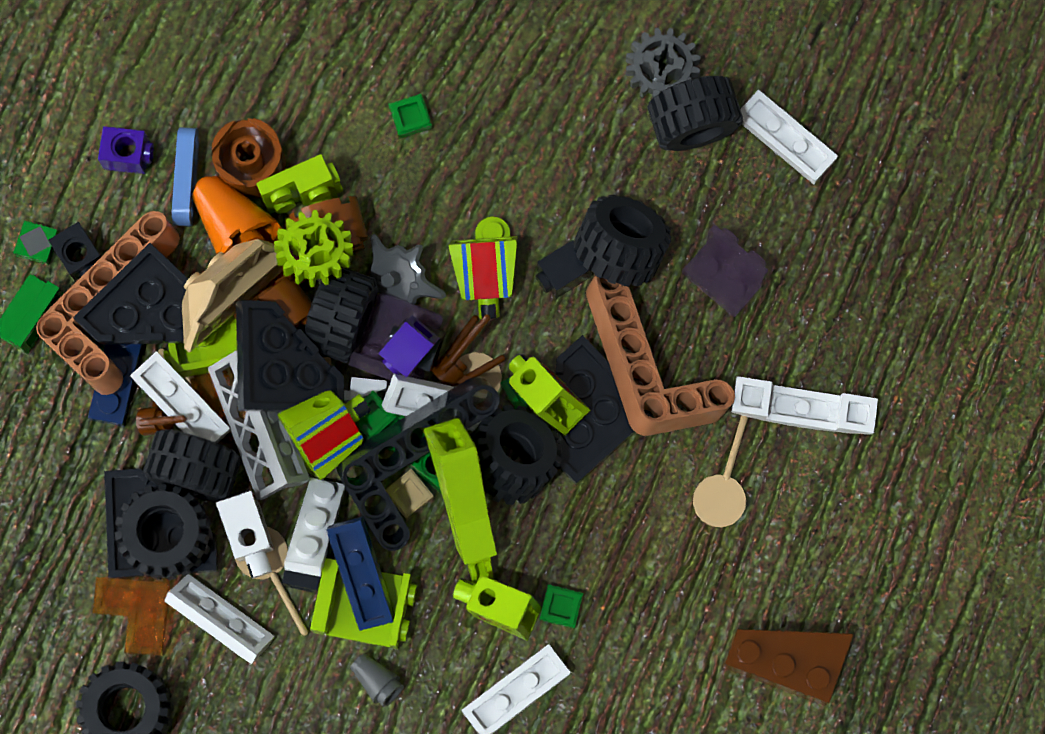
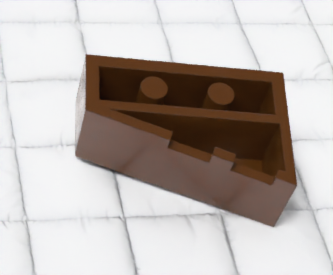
[722,629,853,706]

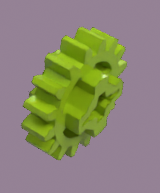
[274,210,353,287]

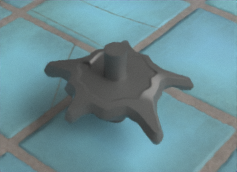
[369,234,446,324]

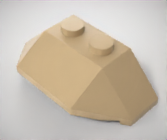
[182,239,284,353]

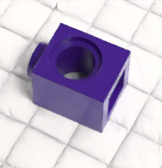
[98,126,154,174]
[379,315,440,377]

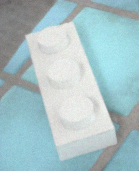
[740,90,838,185]
[130,351,231,443]
[382,374,487,430]
[285,477,345,576]
[165,574,275,664]
[461,644,571,734]

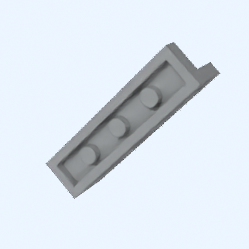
[208,350,310,500]

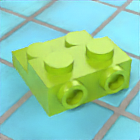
[256,154,343,214]
[163,315,237,378]

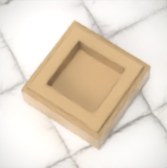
[385,469,434,520]

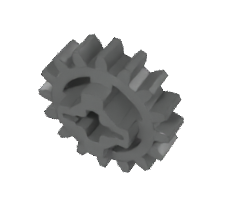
[625,27,700,99]

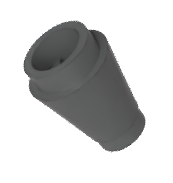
[350,653,404,707]

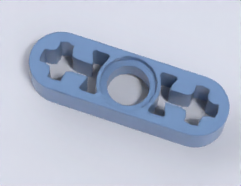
[172,127,199,226]

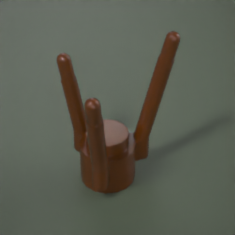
[431,314,506,387]
[136,388,224,445]

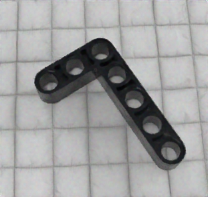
[336,377,500,551]

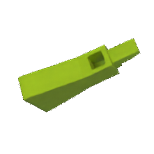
[424,418,497,584]

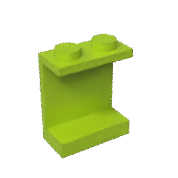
[310,558,417,649]

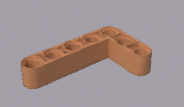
[36,211,180,395]
[586,275,735,436]

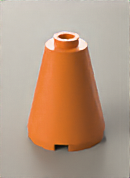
[192,176,282,254]

